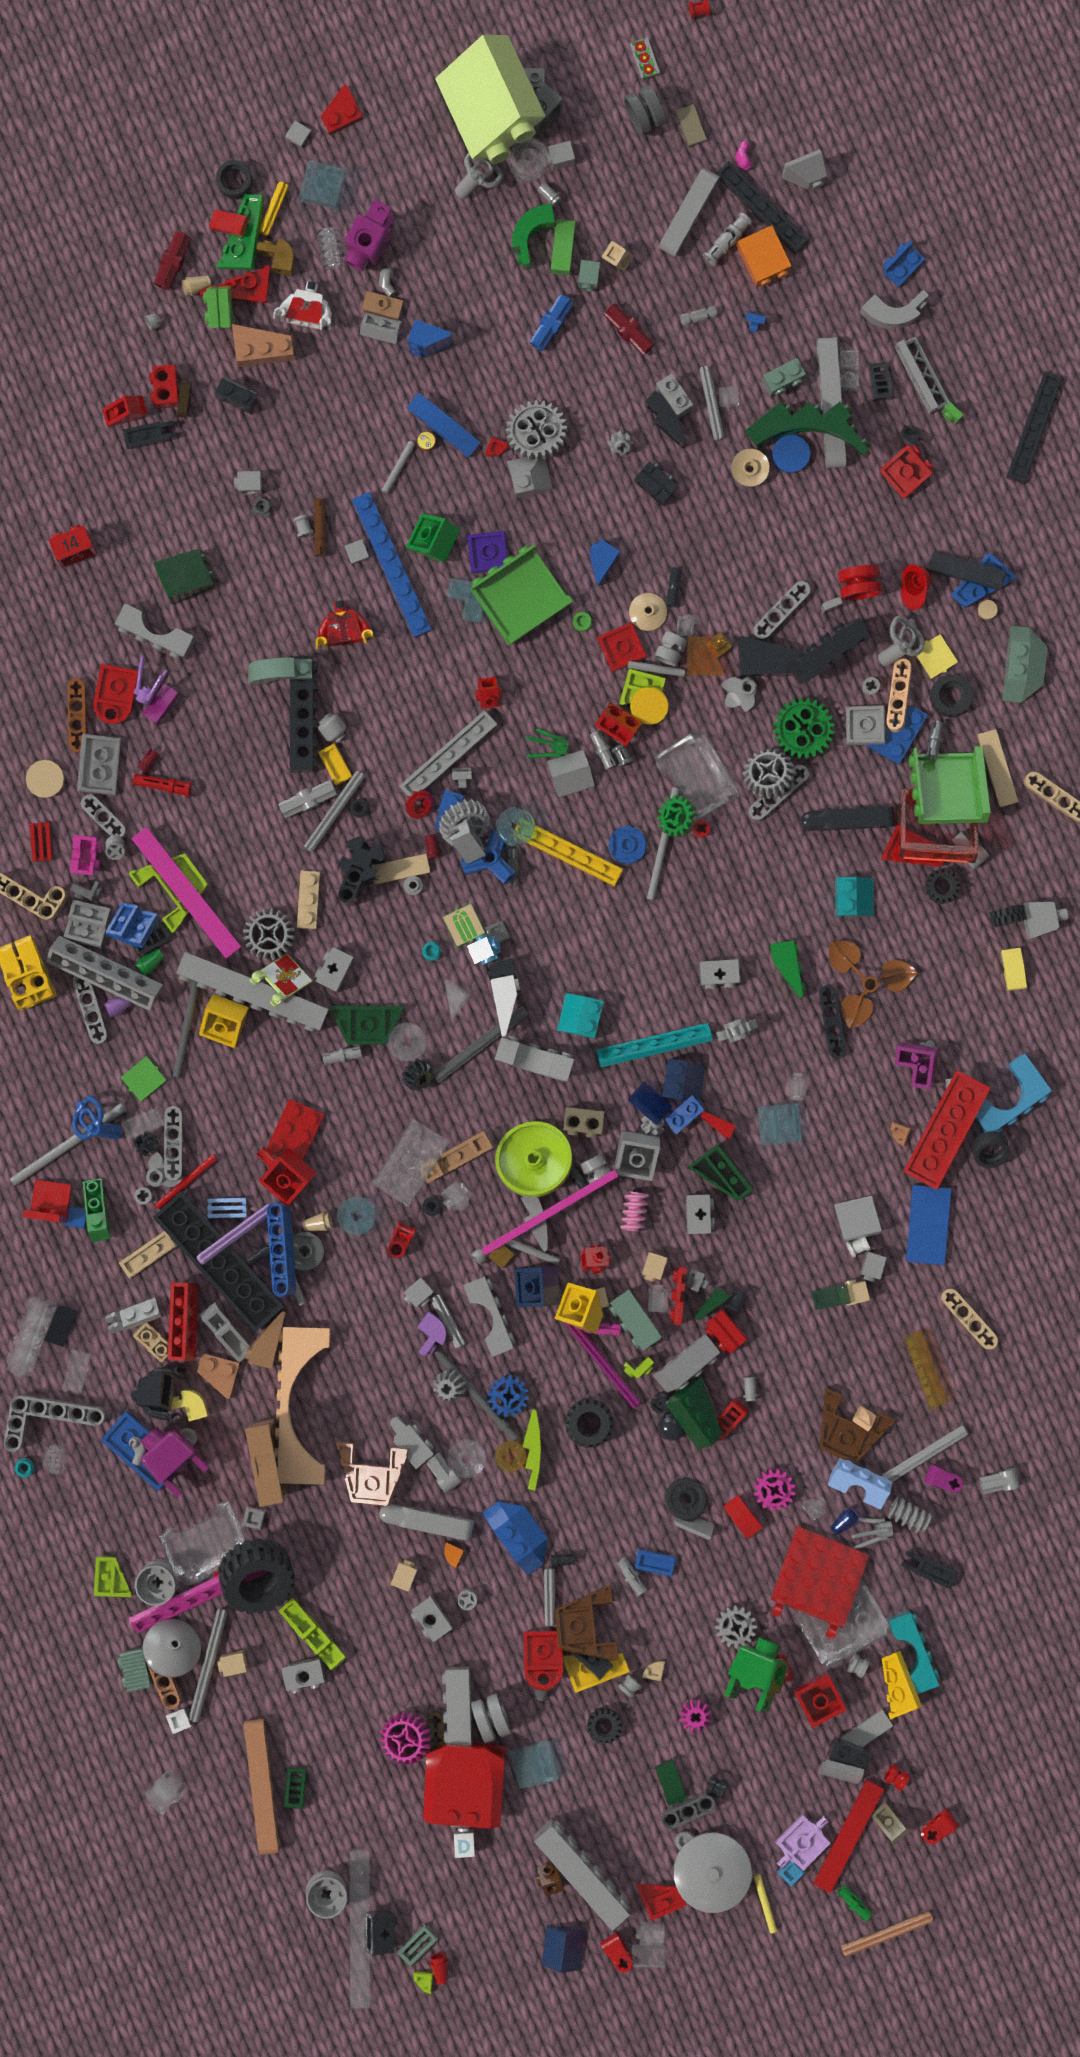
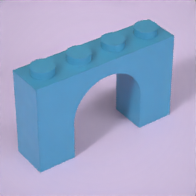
[975,1053,1052,1133]

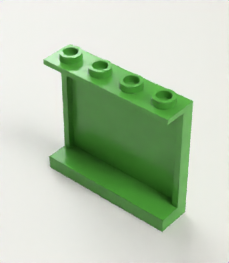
[470,544,573,646]
[909,747,991,824]

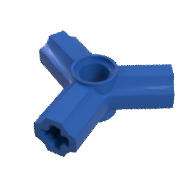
[461,830,516,885]

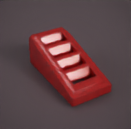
[699,1111,735,1139]
[717,1398,749,1441]

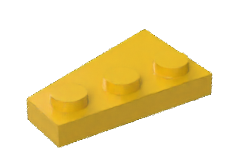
[882,1651,922,1719]
[563,1653,630,1693]

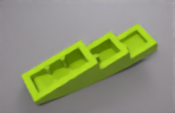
[523,1408,541,1491]
[279,1598,347,1671]

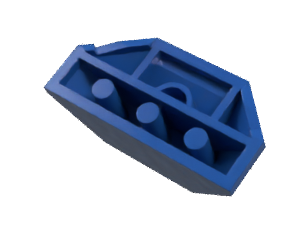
[483,1501,548,1576]

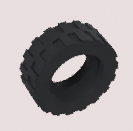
[930,674,973,718]

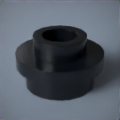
[350,799,369,818]
[422,1197,441,1216]

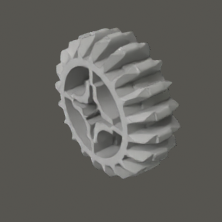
[743,747,795,799]
[439,799,490,846]
[243,908,295,960]

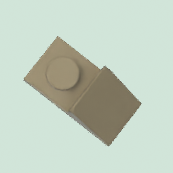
[871,1803,909,1845]

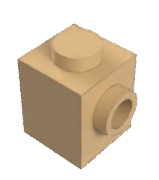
[839,1279,870,1306]

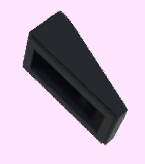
[868,362,893,402]
[133,922,174,957]

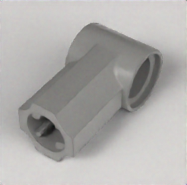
[951,829,989,869]
[425,1452,462,1494]
[979,1468,1020,1494]

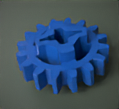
[487,1375,529,1417]

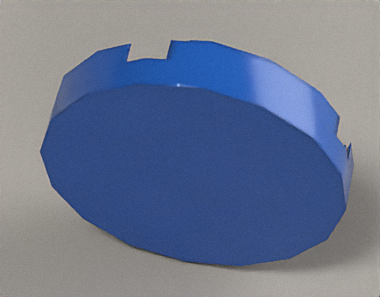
[772,435,810,474]
[608,826,647,864]

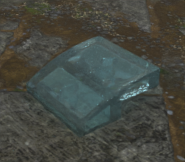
[757,1104,802,1145]
[510,1741,560,1789]

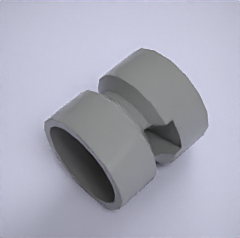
[654,631,688,666]
[580,1154,611,1184]

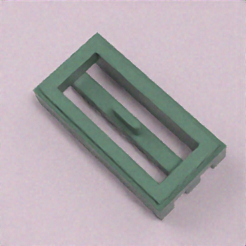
[397,1924,438,1967]

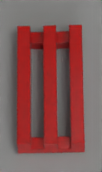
[30,822,52,862]

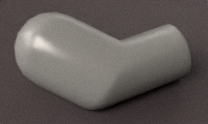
[379,268,396,297]
[129,1437,147,1466]

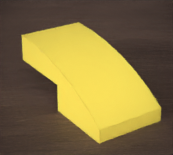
[1001,948,1027,991]

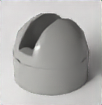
[145,314,161,331]
[471,1249,487,1265]

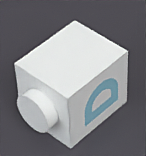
[454,1827,475,1858]

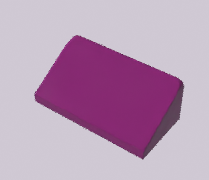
[142,684,179,725]

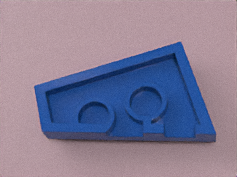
[950,552,1018,608]

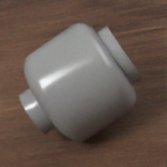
[318,713,347,742]

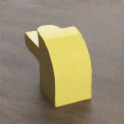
[171,1390,210,1421]

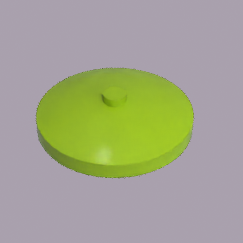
[495,1121,573,1197]

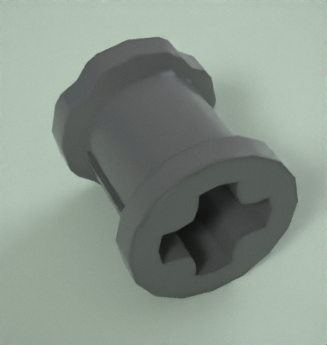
[611,744,635,767]

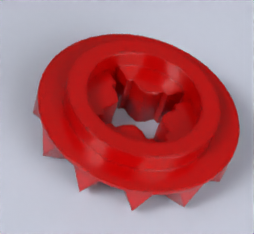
[404,789,434,819]

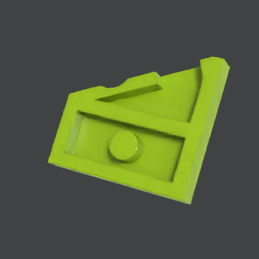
[619,669,666,705]
[94,1556,131,1597]

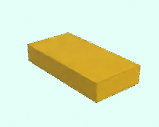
[318,743,353,786]

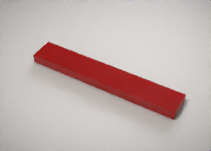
[813,1779,884,1893]

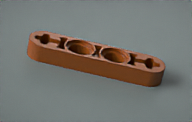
[67,678,87,754]

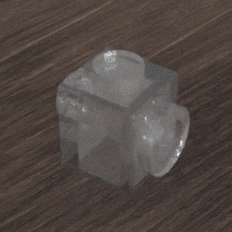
[440,1181,473,1212]

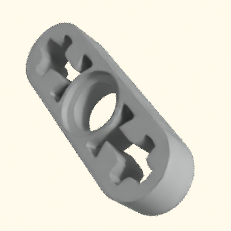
[81,795,126,838]

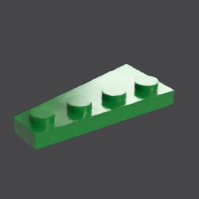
[216,194,265,271]

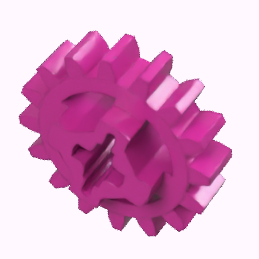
[753,1469,795,1511]

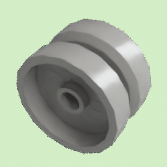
[471,1693,511,1743]

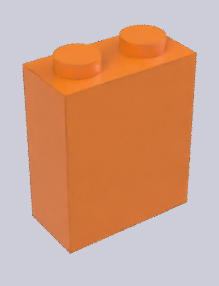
[737,225,791,287]

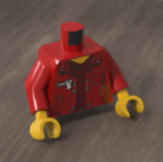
[315,600,375,650]

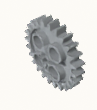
[506,400,568,461]

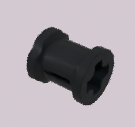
[725,1289,749,1314]

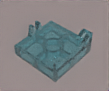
[299,160,346,211]

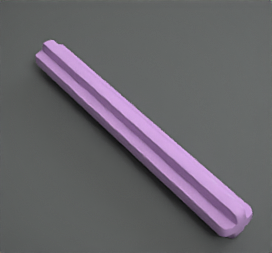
[197,1204,270,1264]

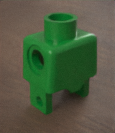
[724,1637,788,1713]

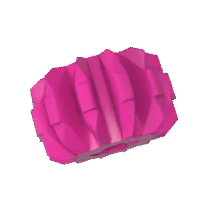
[679,1699,712,1733]

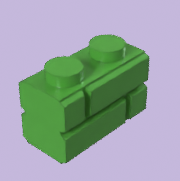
[203,286,234,328]

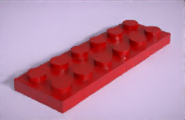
[903,1070,991,1190]

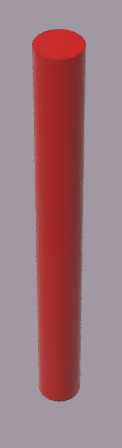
[154,1154,218,1210]

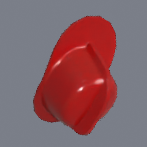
[901,565,932,610]

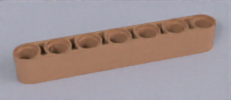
[244,1719,279,1855]

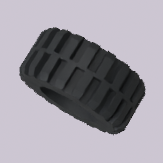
[218,1538,295,1614]

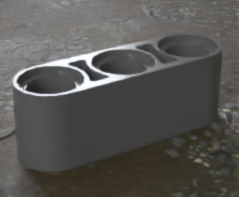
[661,1792,715,1829]

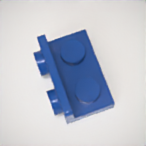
[882,240,925,288]

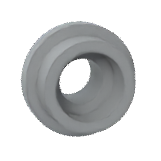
[404,876,423,895]

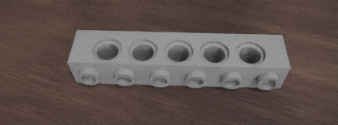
[46,936,163,1011]

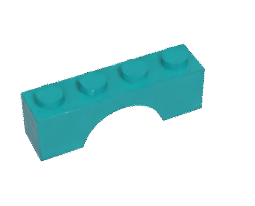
[887,1610,940,1694]

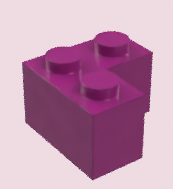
[894,1042,939,1090]

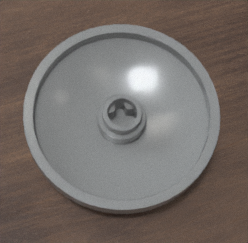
[673,1832,752,1913]

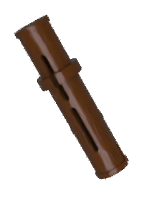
[313,498,328,557]

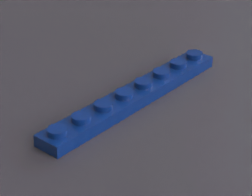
[352,492,432,638]

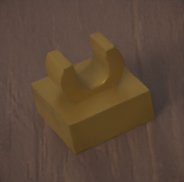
[705,632,732,659]

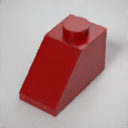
[103,395,147,427]

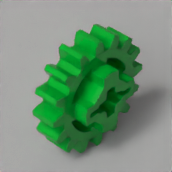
[657,795,697,838]

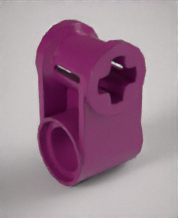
[924,1464,963,1493]

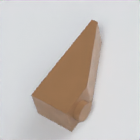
[245,1311,285,1369]

